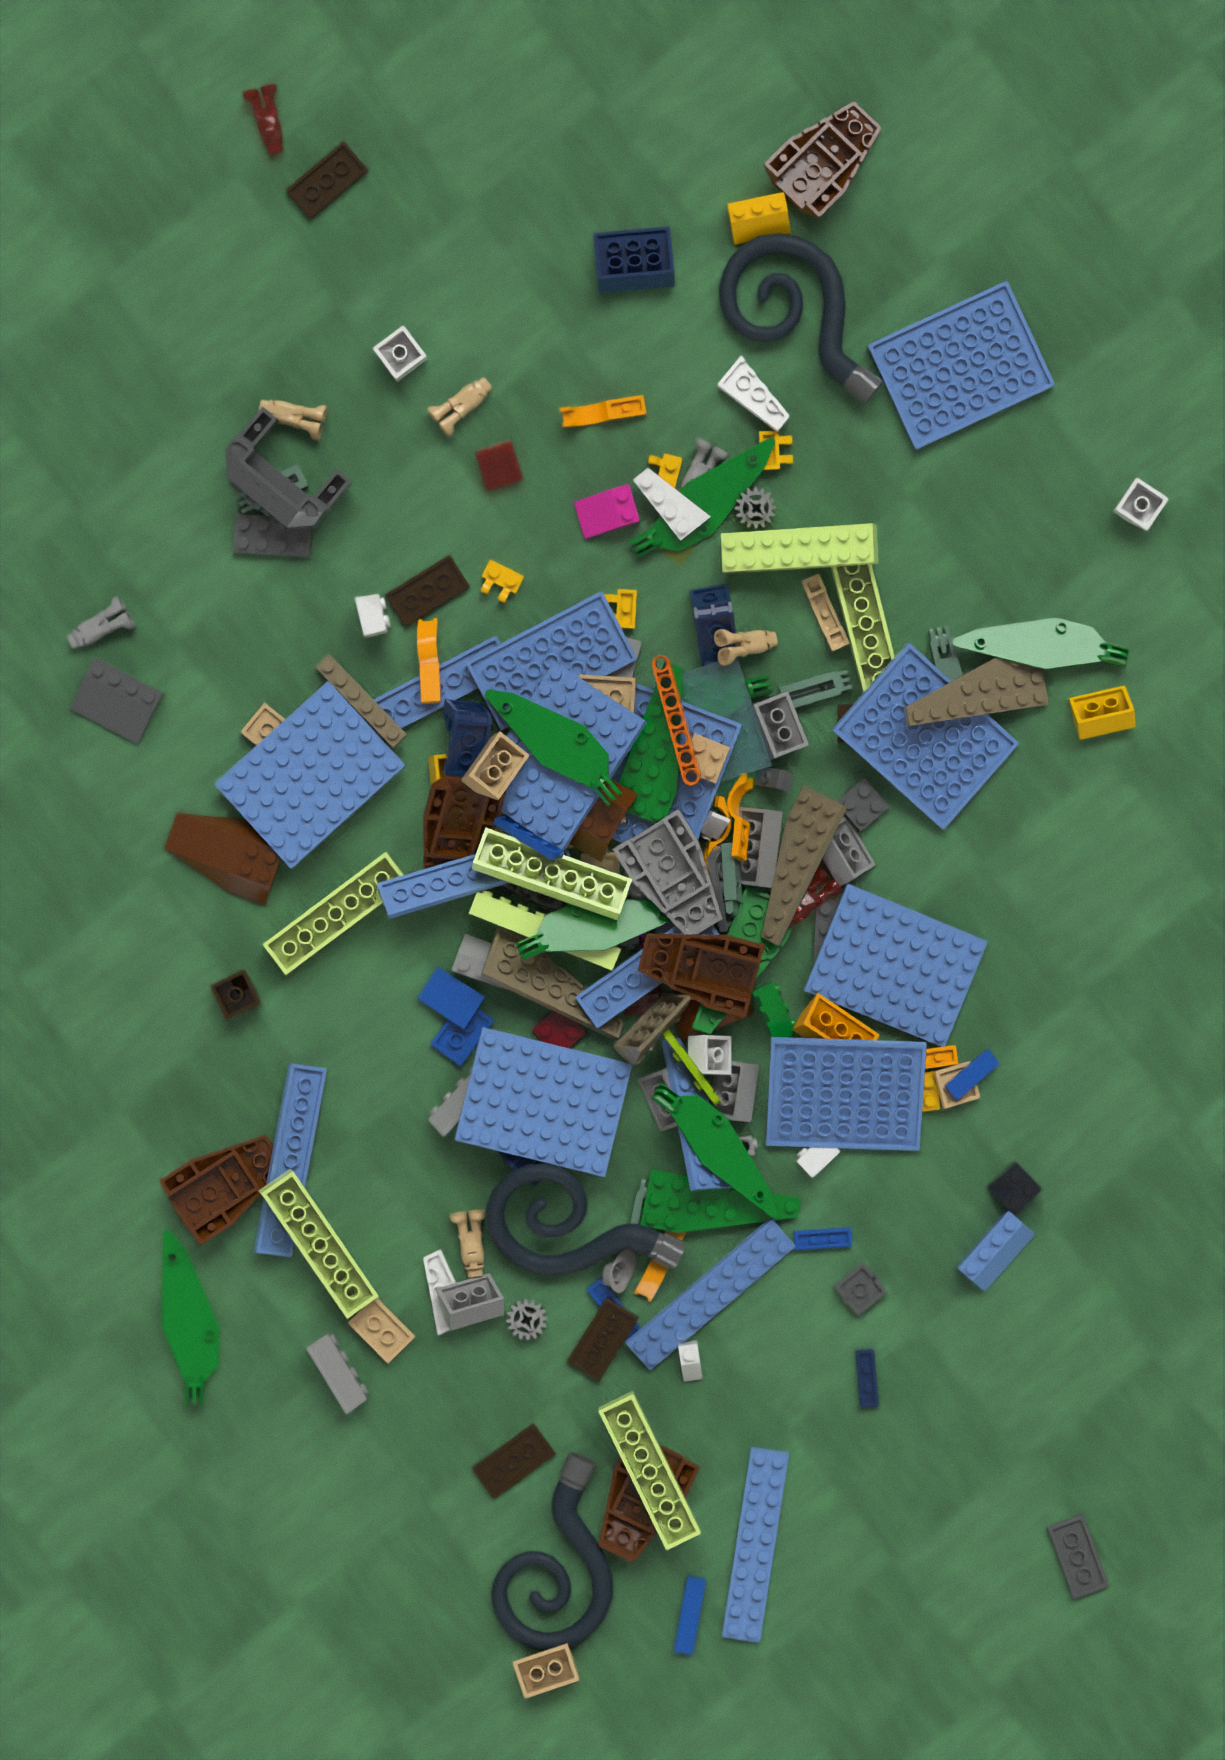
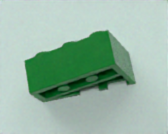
[752,981,797,1038]

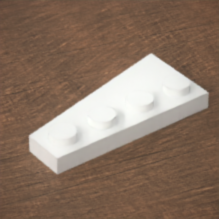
[717,356,790,433]
[633,468,711,541]
[423,1249,456,1335]

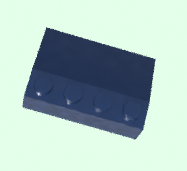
[593,226,675,293]

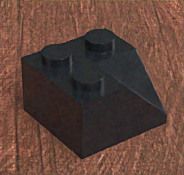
[986,1160,1043,1216]

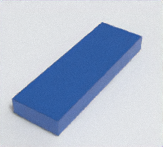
[944,1049,1000,1100]
[794,1227,852,1250]

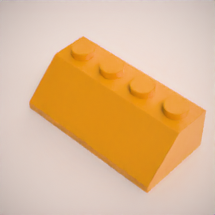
[793,993,880,1040]

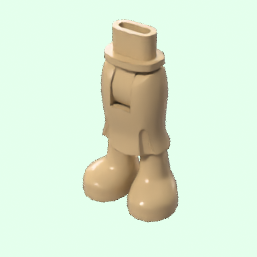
[426,377,493,437]
[258,399,328,441]
[714,629,778,666]
[449,1210,486,1277]

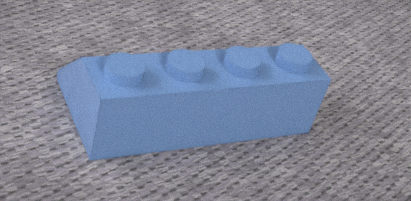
[956,1209,1035,1291]

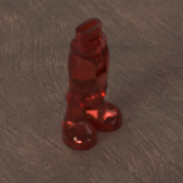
[241,84,284,155]
[788,866,843,929]

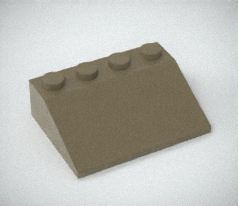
[613,993,691,1064]

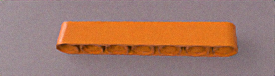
[652,655,701,785]

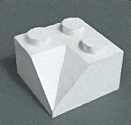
[373,325,428,382]
[1112,477,1169,531]
[355,594,391,638]
[688,1035,731,1075]

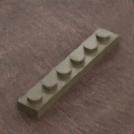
[315,654,408,749]

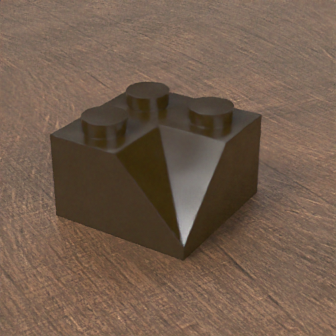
[210,969,263,1020]

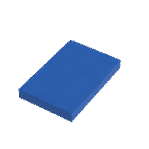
[417,967,486,1030]
[430,1009,495,1067]

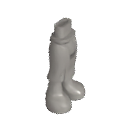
[679,437,729,492]
[66,595,136,649]

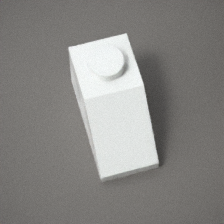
[700,811,730,841]
[796,1147,840,1178]
[678,1340,703,1382]

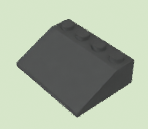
[70,657,165,745]

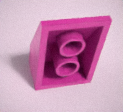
[574,484,640,539]

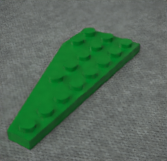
[619,661,684,823]
[692,886,800,1035]
[640,1168,801,1233]

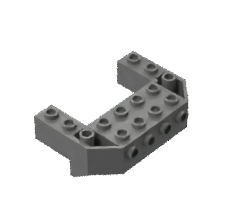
[225,406,353,530]

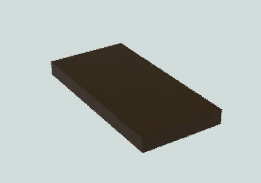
[285,141,369,220]
[385,554,470,627]
[567,1297,639,1382]
[472,1422,556,1499]

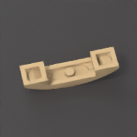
[801,573,850,651]

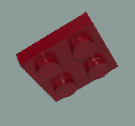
[532,1011,586,1048]

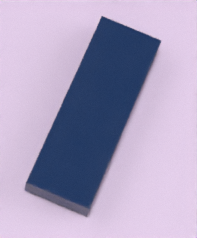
[855,1348,879,1408]

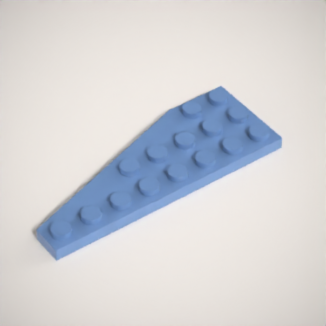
[661,1038,732,1191]

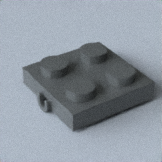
[837,778,889,832]
[833,1262,887,1316]

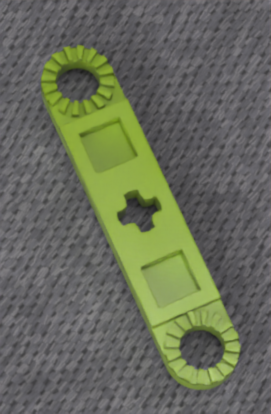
[662,1029,722,1106]

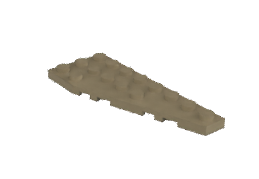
[904,657,1048,726]
[761,785,847,946]
[480,926,624,1041]

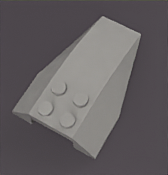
[613,809,723,934]

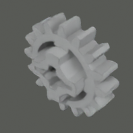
[734,486,776,529]
[506,1298,548,1340]

